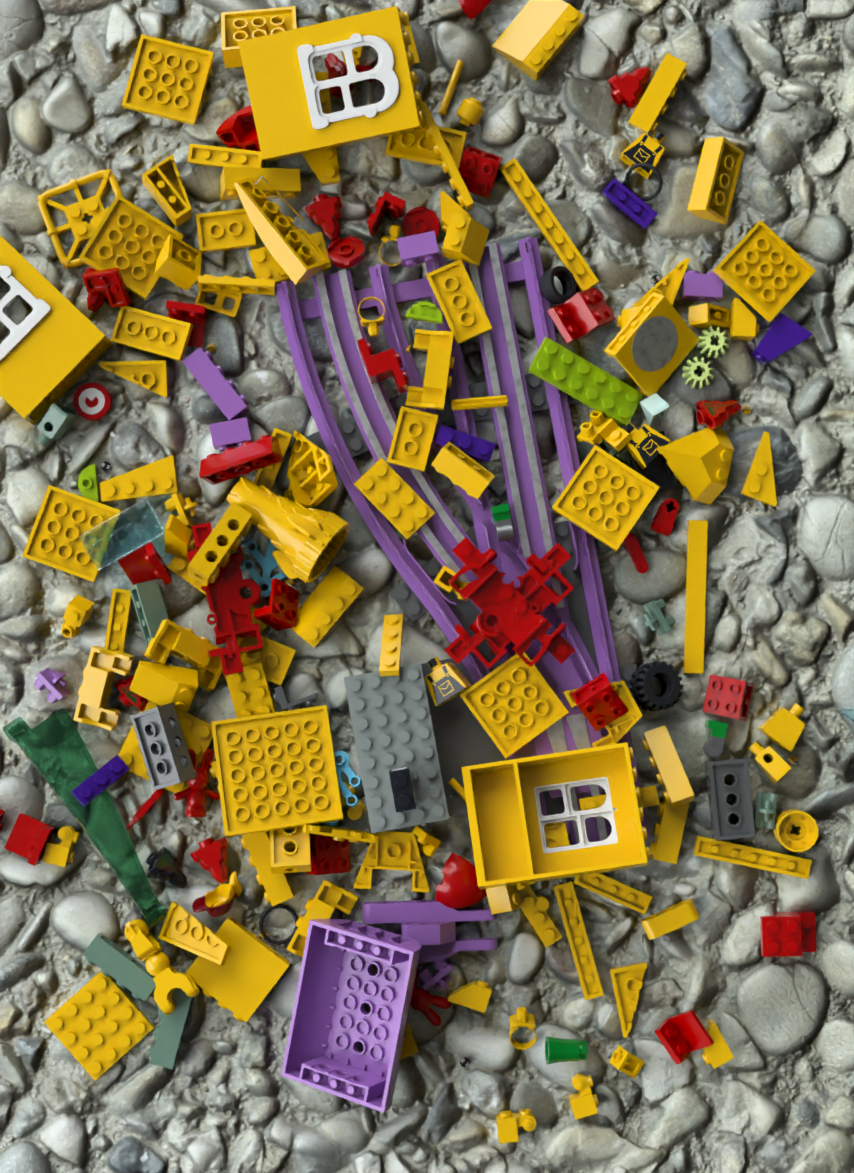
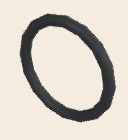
[625,162,663,201]
[259,904,298,945]

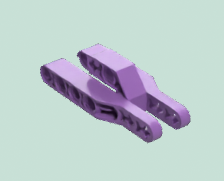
[362,900,498,962]

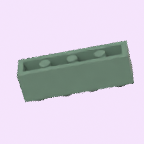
[129,579,173,661]
[83,932,156,1002]
[148,988,194,1069]

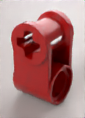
[650,498,679,536]

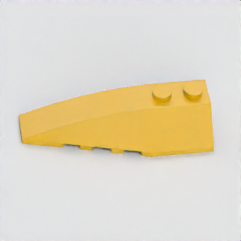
[234,178,331,285]

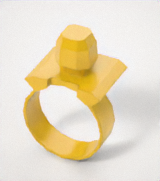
[379,224,402,266]
[358,297,385,337]
[509,1007,537,1050]

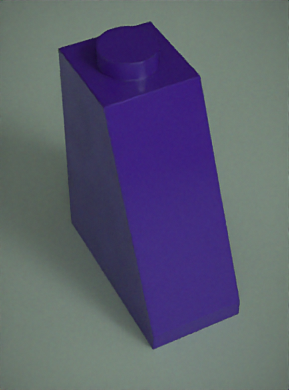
[751,312,812,364]

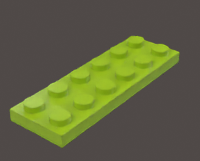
[528,337,643,428]

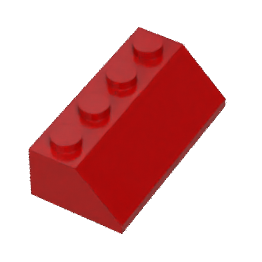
[199,435,283,485]

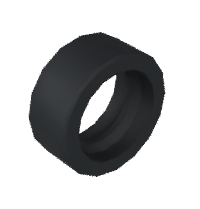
[540,266,577,305]

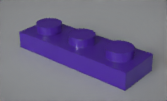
[601,178,658,230]
[435,425,496,463]
[71,755,130,807]

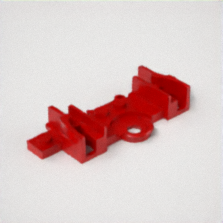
[187,522,263,676]
[448,537,575,667]
[444,543,574,669]

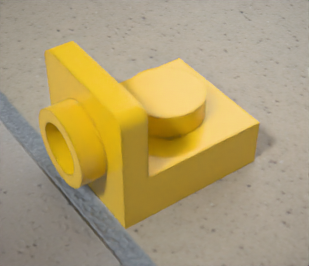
[598,419,633,452]
[412,826,442,857]
[609,1045,645,1079]

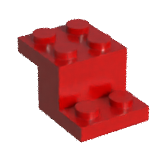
[548,287,616,344]
[357,338,409,394]
[760,912,816,957]

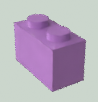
[397,231,440,268]
[681,270,723,302]
[209,417,253,452]

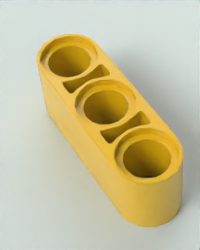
[641,899,700,940]

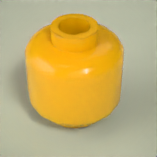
[457,97,484,127]

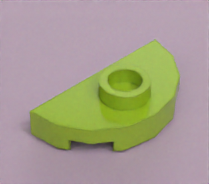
[405,301,443,325]
[78,464,100,502]

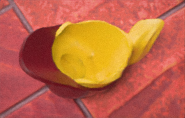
[192,871,242,918]

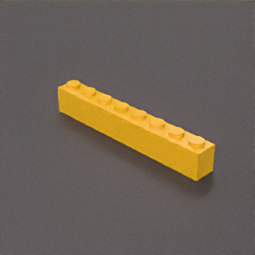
[210,761,295,907]

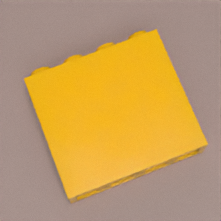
[186,915,291,1022]

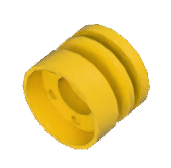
[773,809,818,852]

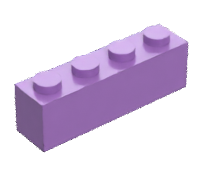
[182,347,249,421]

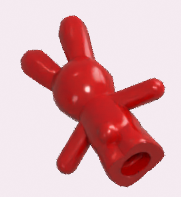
[173,749,220,817]
[410,969,451,1026]

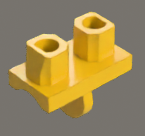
[577,410,610,445]
[164,493,199,528]

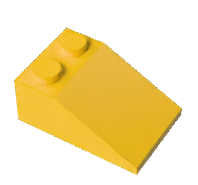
[130,661,198,713]

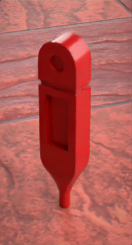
[624,532,648,574]
[126,788,165,830]

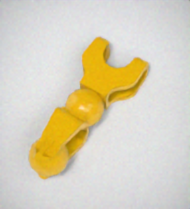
[124,919,199,1015]

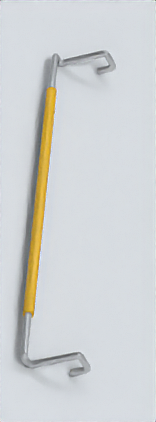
[255,176,309,231]

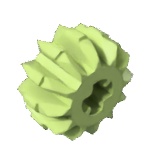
[697,326,730,359]
[682,357,714,389]

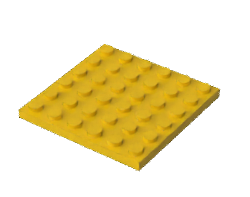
[211,705,343,838]

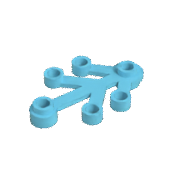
[243,539,288,597]
[325,751,362,827]

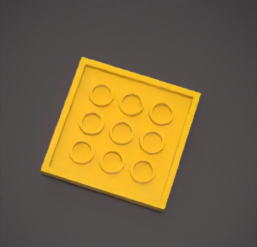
[122,34,214,126]
[79,194,184,300]
[713,220,816,322]
[552,445,660,552]
[22,485,122,582]
[460,652,569,758]
[118,699,213,793]
[44,971,155,1081]

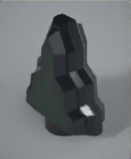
[145,847,188,889]

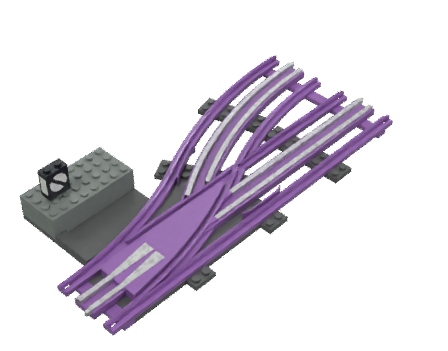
[275,237,651,845]

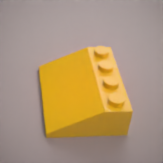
[492,0,584,82]
[221,6,297,68]

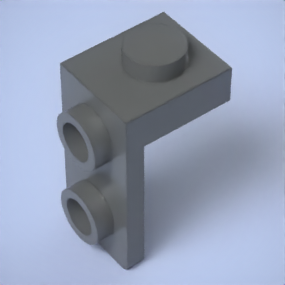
[272,686,319,711]

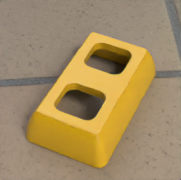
[195,291,242,317]

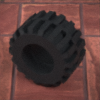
[629,661,683,711]

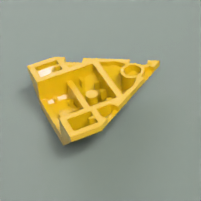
[656,427,734,505]
[284,430,338,508]

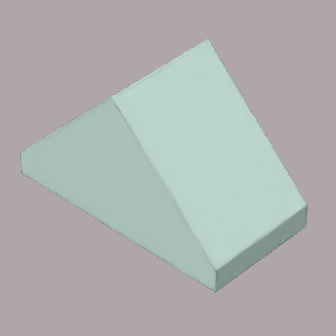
[639,393,670,426]

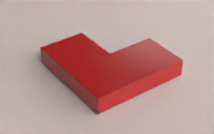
[82,268,131,308]

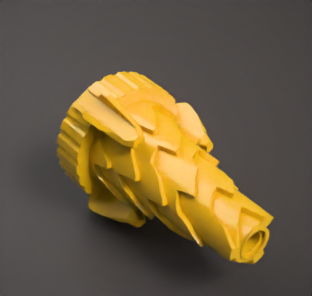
[226,476,350,583]

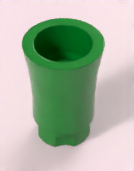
[545,1036,587,1065]

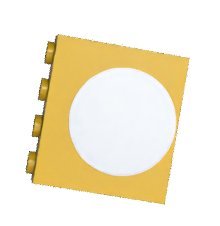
[604,292,699,397]

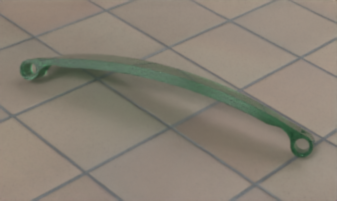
[3,708,167,928]

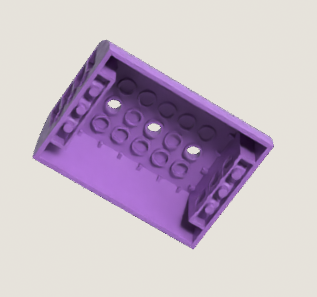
[281,919,421,1113]

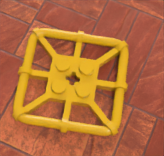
[37,168,124,269]

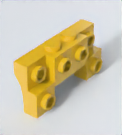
[405,329,455,410]
[144,619,223,691]
[73,645,134,731]
[286,878,359,957]

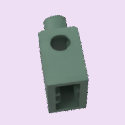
[37,403,80,447]

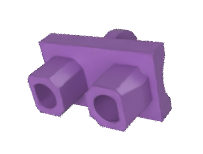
[34,668,71,704]
[418,960,453,991]

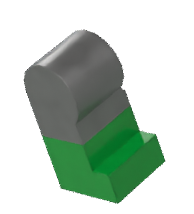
[491,503,514,542]
[703,720,728,757]

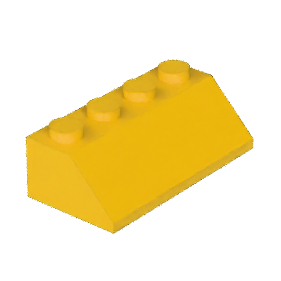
[687,137,745,224]
[291,566,364,648]

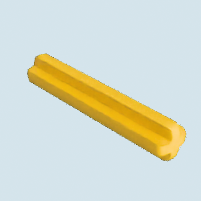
[451,395,508,411]

